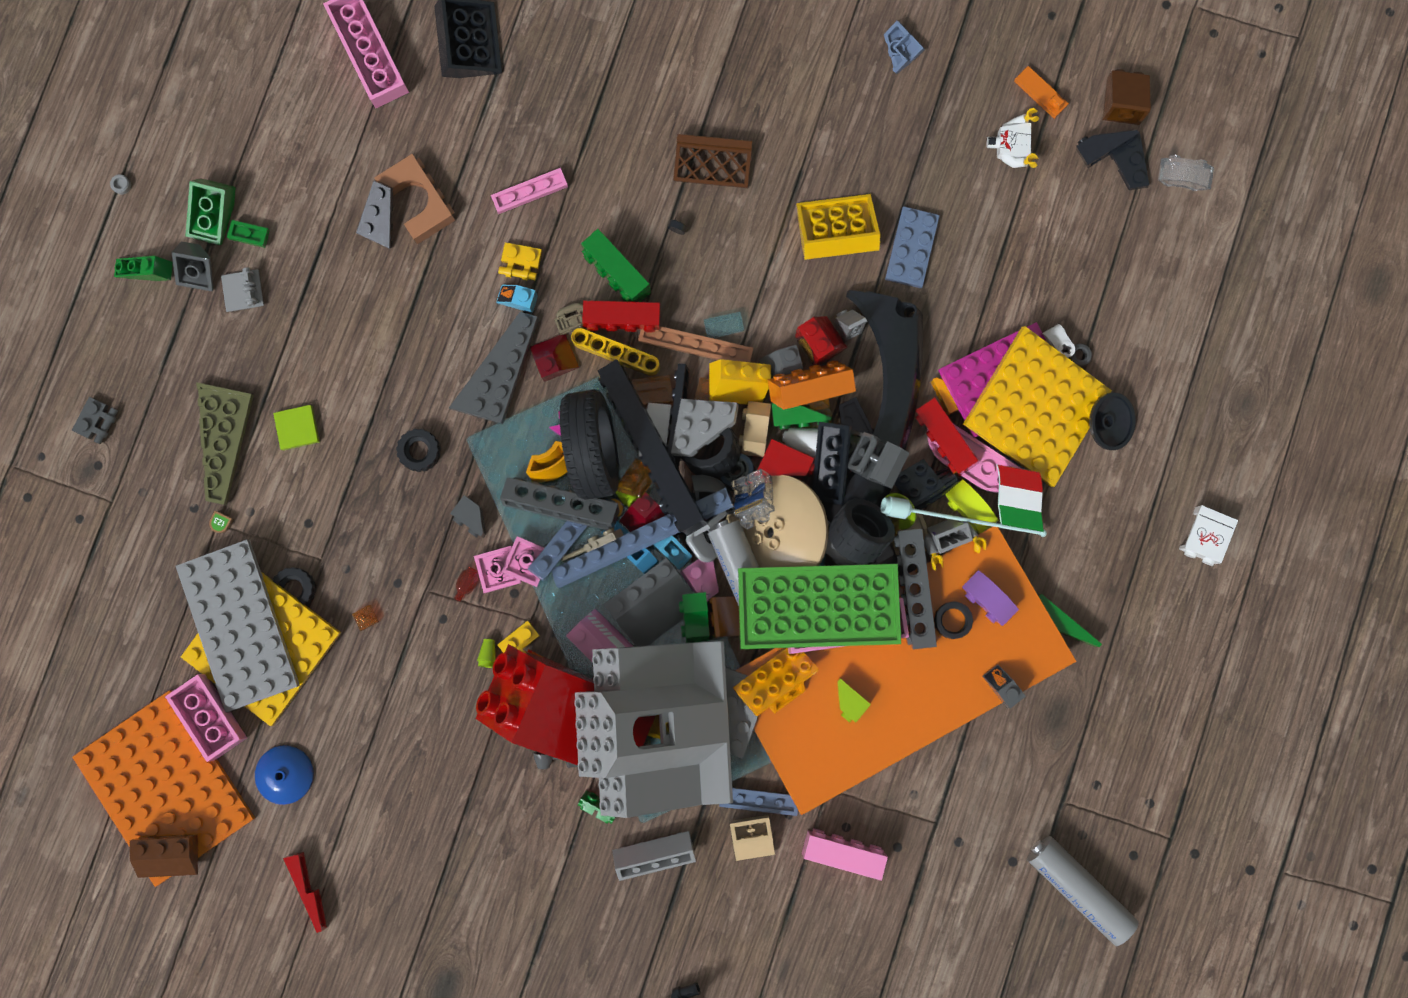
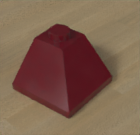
[530,334,579,382]
[619,491,666,532]

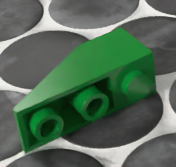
[114,256,173,281]
[772,403,833,429]

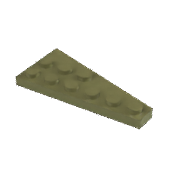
[196,382,254,506]

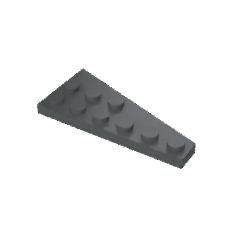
[449,312,539,425]

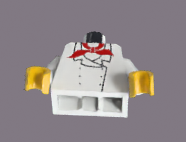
[986,108,1039,168]

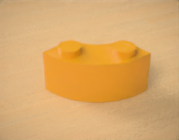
[526,441,567,483]

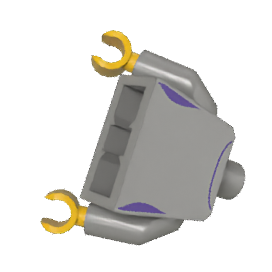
[924,519,986,570]

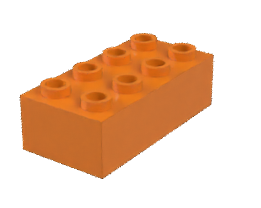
[767,361,856,410]

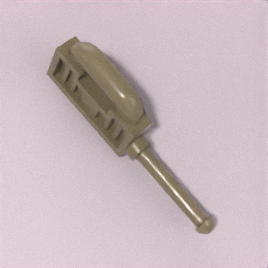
[554,301,622,335]
[561,528,624,562]

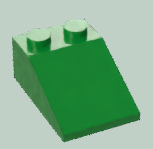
[185,178,236,245]

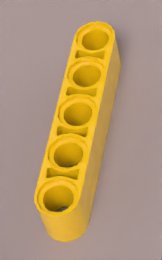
[571,328,660,376]

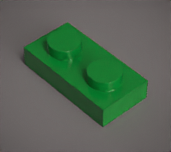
[227,220,270,248]

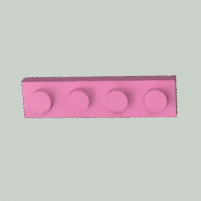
[491,168,568,214]

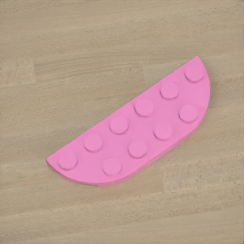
[927,424,1022,492]

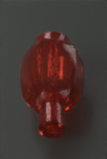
[454,567,478,602]

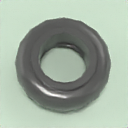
[1069,344,1092,367]

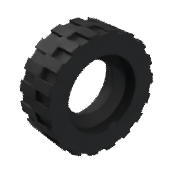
[396,429,441,472]
[273,567,316,605]

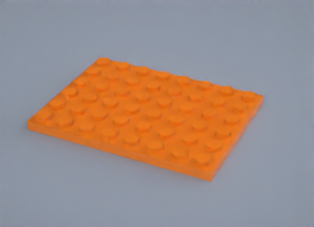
[72,690,256,887]

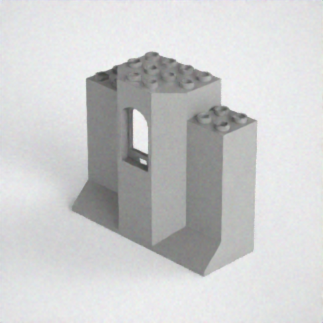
[575,641,733,818]

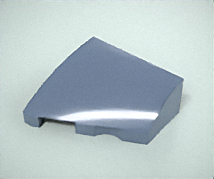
[884,21,925,74]

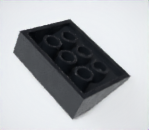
[434,0,502,78]

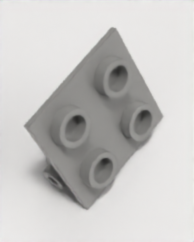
[221,268,264,312]

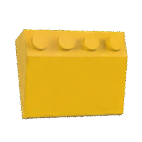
[796,194,880,260]

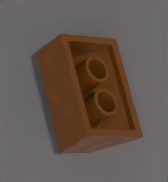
[130,834,198,878]

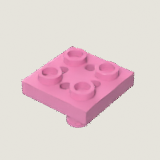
[501,536,544,587]
[474,546,522,593]

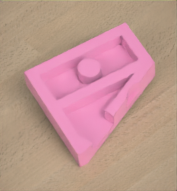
[680,559,719,600]

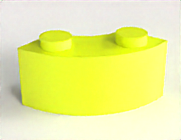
[945,479,999,534]

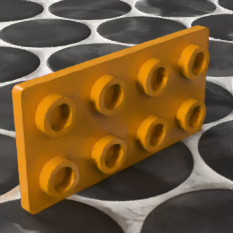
[733,648,818,716]

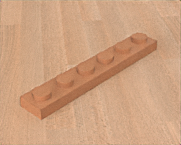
[638,326,753,362]

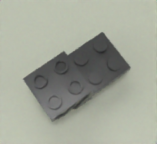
[847,429,909,489]

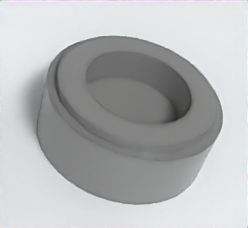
[110,175,131,195]

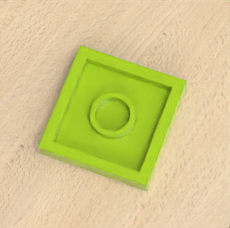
[273,405,320,451]

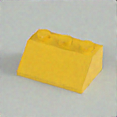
[709,359,771,405]

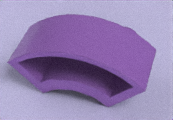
[962,570,1019,626]

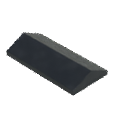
[812,422,852,505]

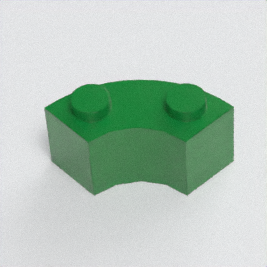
[679,592,710,643]

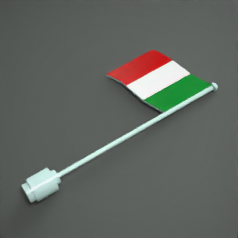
[881,464,1047,537]

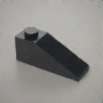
[1076,130,1139,168]

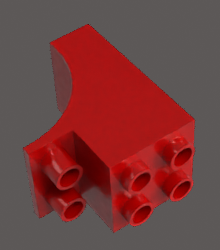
[475,644,656,765]

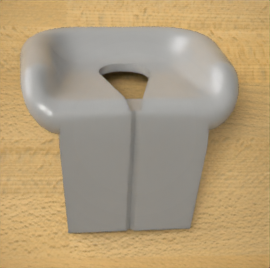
[686,511,727,562]

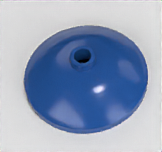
[255,745,314,805]

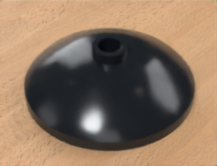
[1089,393,1136,450]

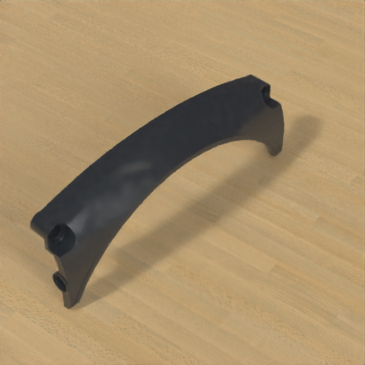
[821,290,923,522]

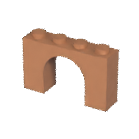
[374,154,455,245]

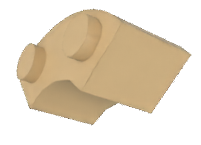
[739,401,771,457]

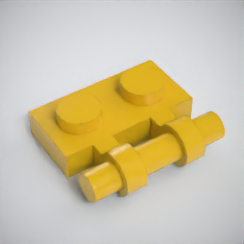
[498,242,542,281]

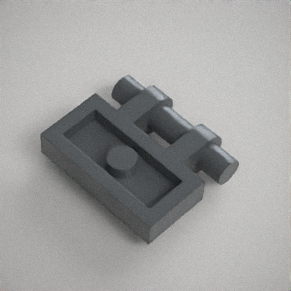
[71,397,118,444]

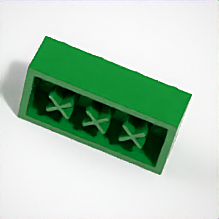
[581,229,651,302]

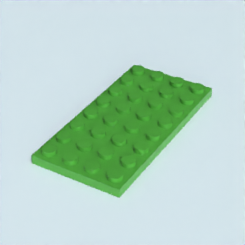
[738,564,901,649]

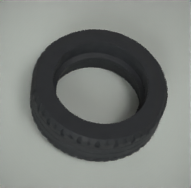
[560,389,619,500]

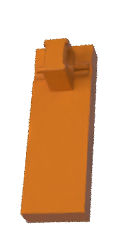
[1014,66,1069,119]

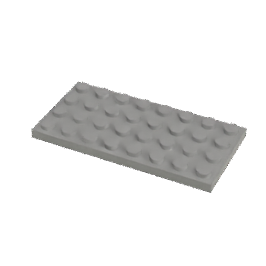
[176,540,300,712]

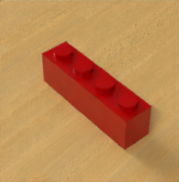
[582,300,660,333]
[915,398,979,476]

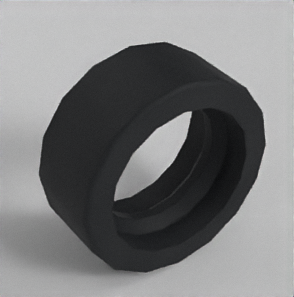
[934,601,973,639]

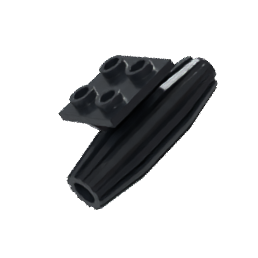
[894,459,958,510]

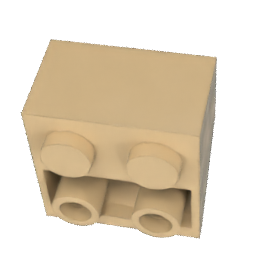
[730,815,775,861]

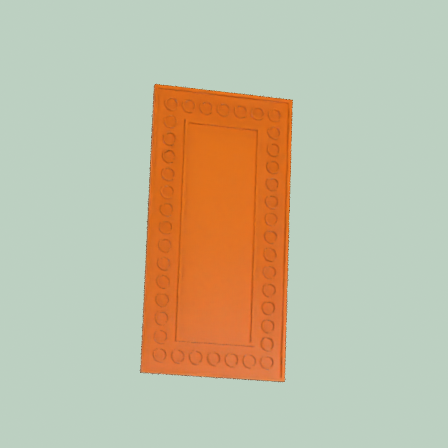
[735,527,1077,815]

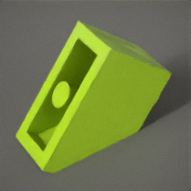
[837,678,871,723]

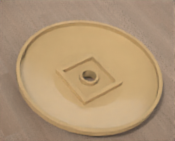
[726,475,828,568]

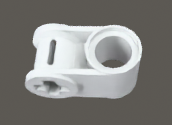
[1042,324,1075,358]

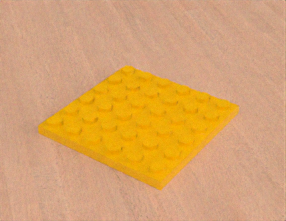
[963,326,1112,487]
[181,572,341,726]

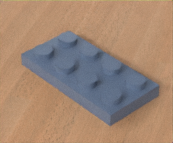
[885,207,939,288]

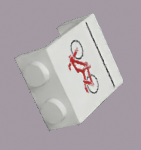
[1179,505,1238,566]

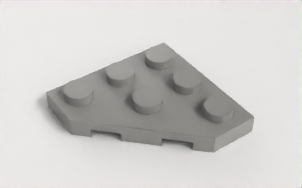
[671,399,739,457]

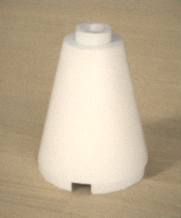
[782,428,818,462]

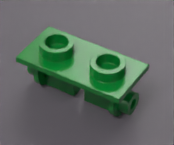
[578,790,615,824]

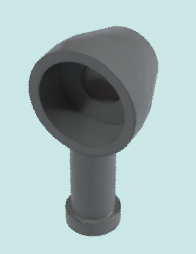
[534,751,557,769]

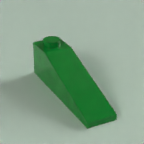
[1037,594,1102,647]

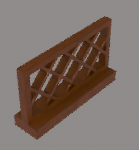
[673,134,752,189]

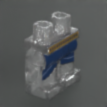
[730,469,775,529]

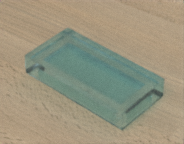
[703,312,744,338]

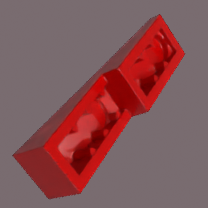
[283,852,327,933]

